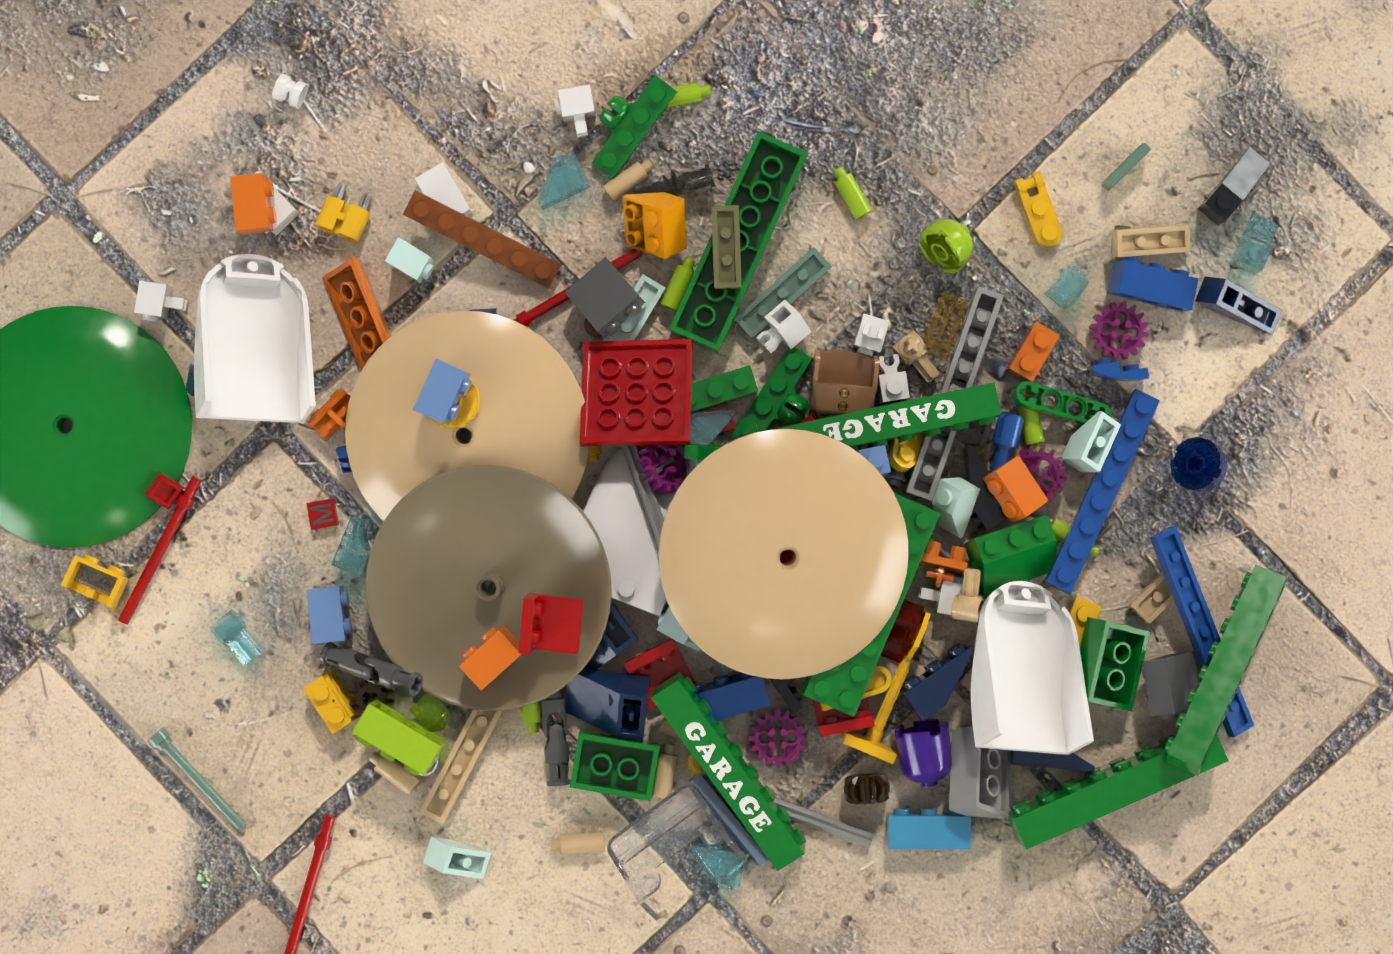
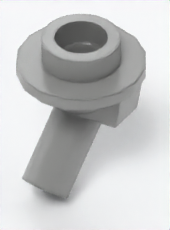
[884,467,907,488]

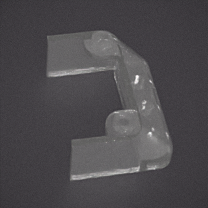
[607,785,745,921]

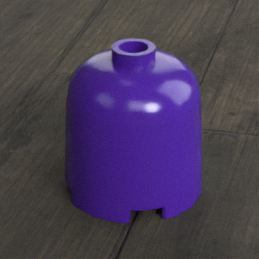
[895,719,952,787]

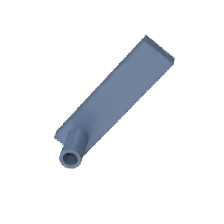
[688,774,768,866]

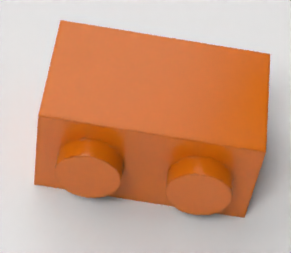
[230,173,277,235]
[1005,322,1060,382]
[983,455,1049,523]
[459,625,522,691]

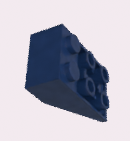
[583,601,639,670]
[900,643,974,721]
[565,669,650,740]

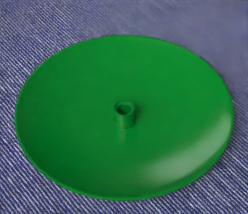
[0,306,192,548]

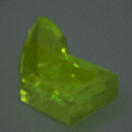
[409,692,450,732]

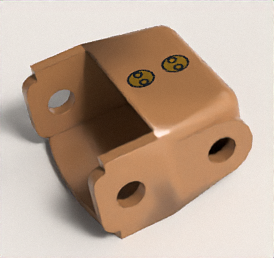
[810,350,880,415]

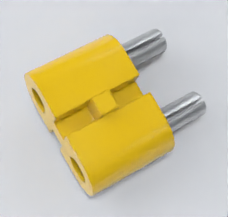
[314,182,372,243]

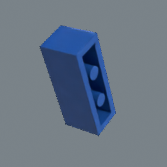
[1107,257,1198,312]
[694,671,771,721]

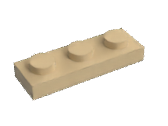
[1112,225,1190,257]

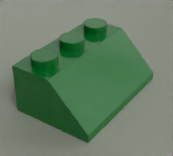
[964,515,1057,596]

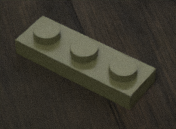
[711,205,742,289]

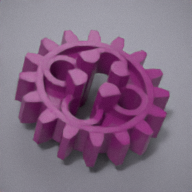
[1089,301,1149,360]
[637,445,694,495]
[1013,445,1067,501]
[748,708,807,768]

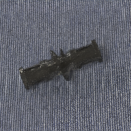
[631,163,716,197]

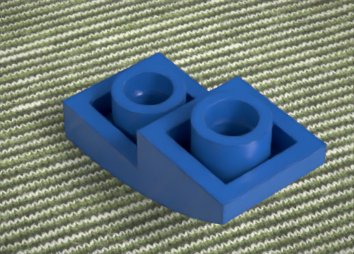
[1087,358,1149,381]

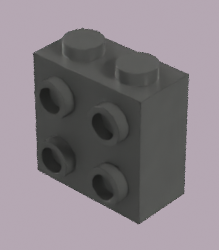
[565,257,646,338]
[1142,651,1200,720]

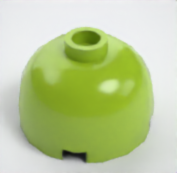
[919,219,973,274]

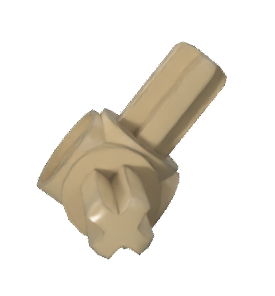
[892,330,939,383]
[951,568,985,623]

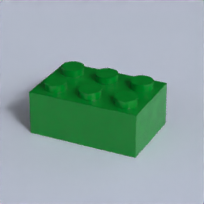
[1080,617,1150,712]
[569,730,660,801]

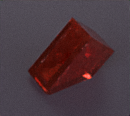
[881,599,924,663]

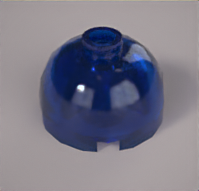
[1170,437,1228,492]

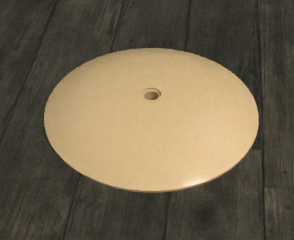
[345,311,589,521]
[659,429,908,679]

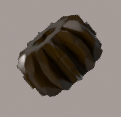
[349,679,395,716]
[843,773,890,805]

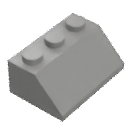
[948,727,1010,819]

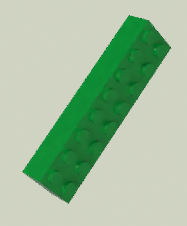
[669,131,808,354]
[800,493,941,717]
[1008,735,1229,850]

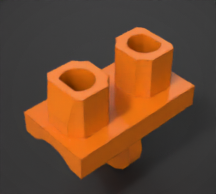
[307,387,351,441]
[919,540,968,587]

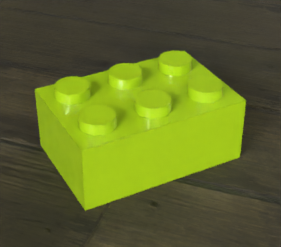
[352,700,447,776]

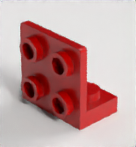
[518,593,584,655]
[624,638,696,710]
[812,698,875,737]

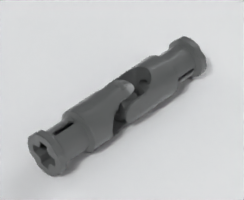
[320,642,423,697]
[541,689,571,786]

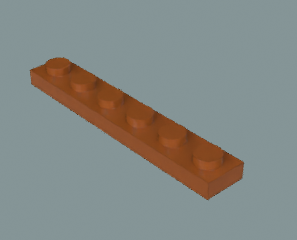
[403,190,561,288]

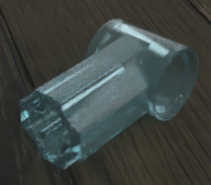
[210,609,264,666]

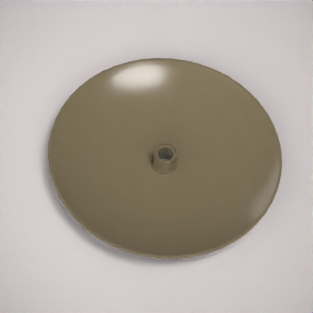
[366,465,612,711]

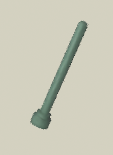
[147,727,246,831]

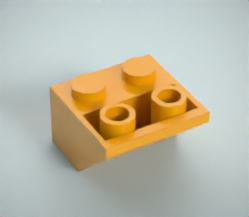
[622,192,687,259]

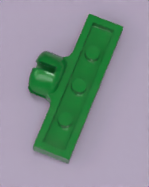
[592,75,678,179]
[732,347,814,439]

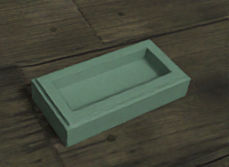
[1102,143,1151,191]

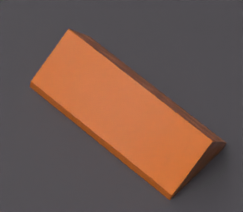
[322,257,392,371]

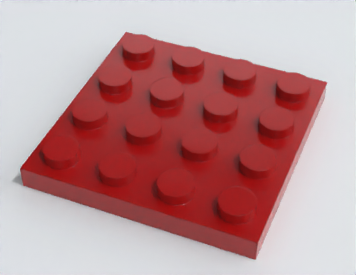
[580,339,693,447]

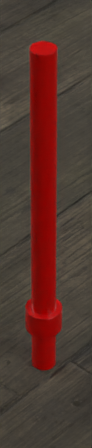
[514,249,642,327]
[118,475,202,625]
[284,814,336,954]

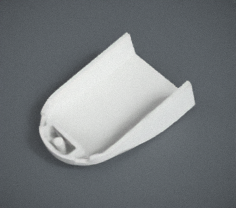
[194,254,316,423]
[583,446,695,616]
[971,581,1094,755]

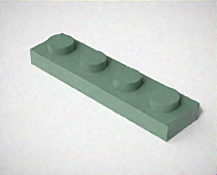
[734,247,832,340]

